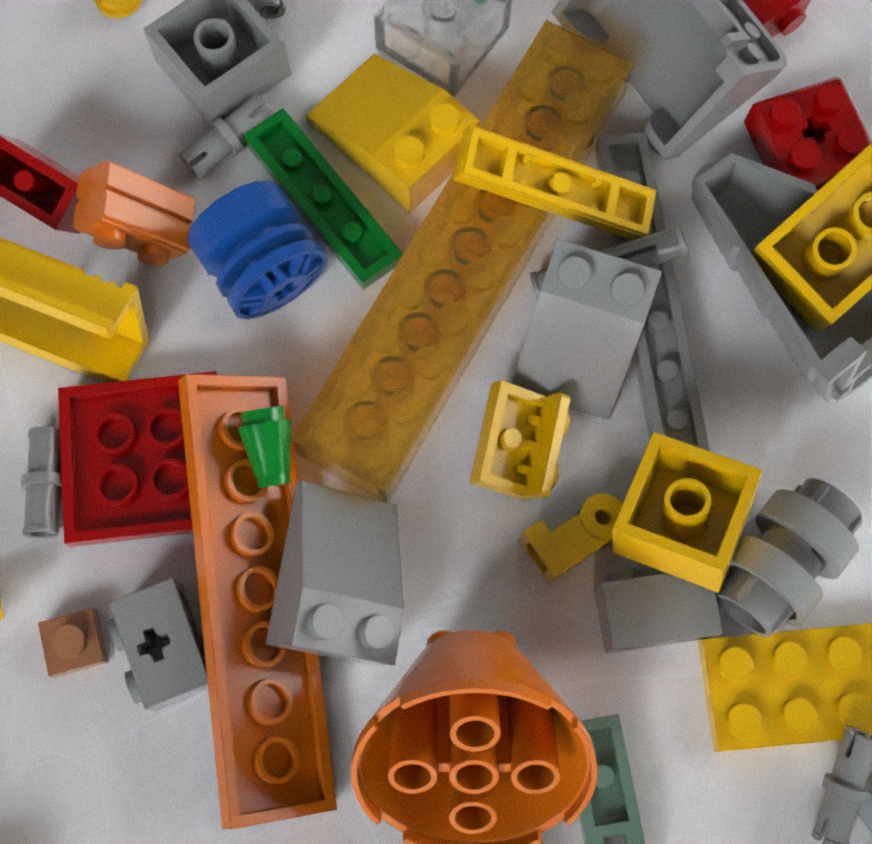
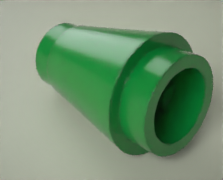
[237,406,292,488]

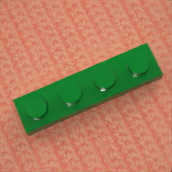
[243,108,403,290]

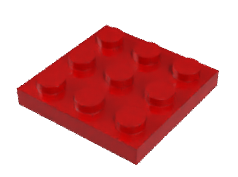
[58,371,218,547]

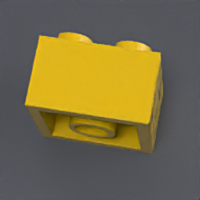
[612,432,763,593]

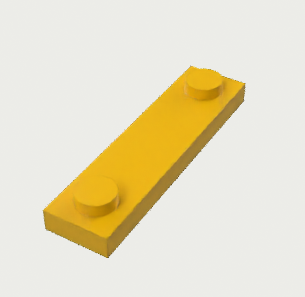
[453,124,657,240]

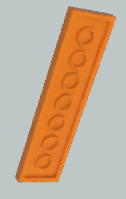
[178,374,337,829]

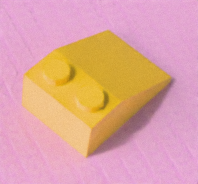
[305,54,480,213]
[751,143,872,333]

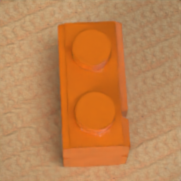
[73,160,195,266]

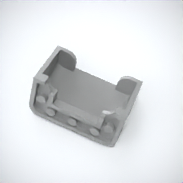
[551,0,787,160]

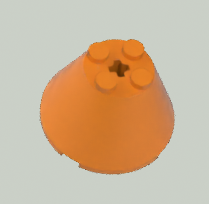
[351,630,597,844]

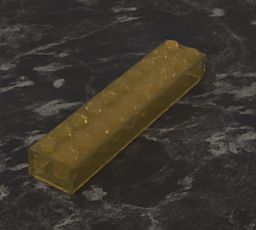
[291,20,635,503]

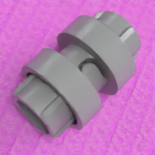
[715,478,863,638]

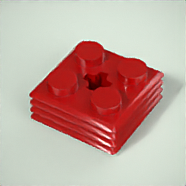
[744,77,872,190]

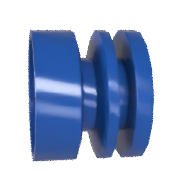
[187,181,328,320]

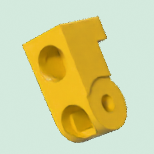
[519,493,622,584]

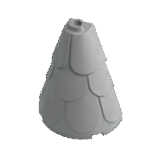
[691,153,872,402]

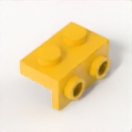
[469,380,570,501]

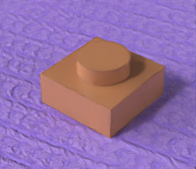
[38,608,108,678]

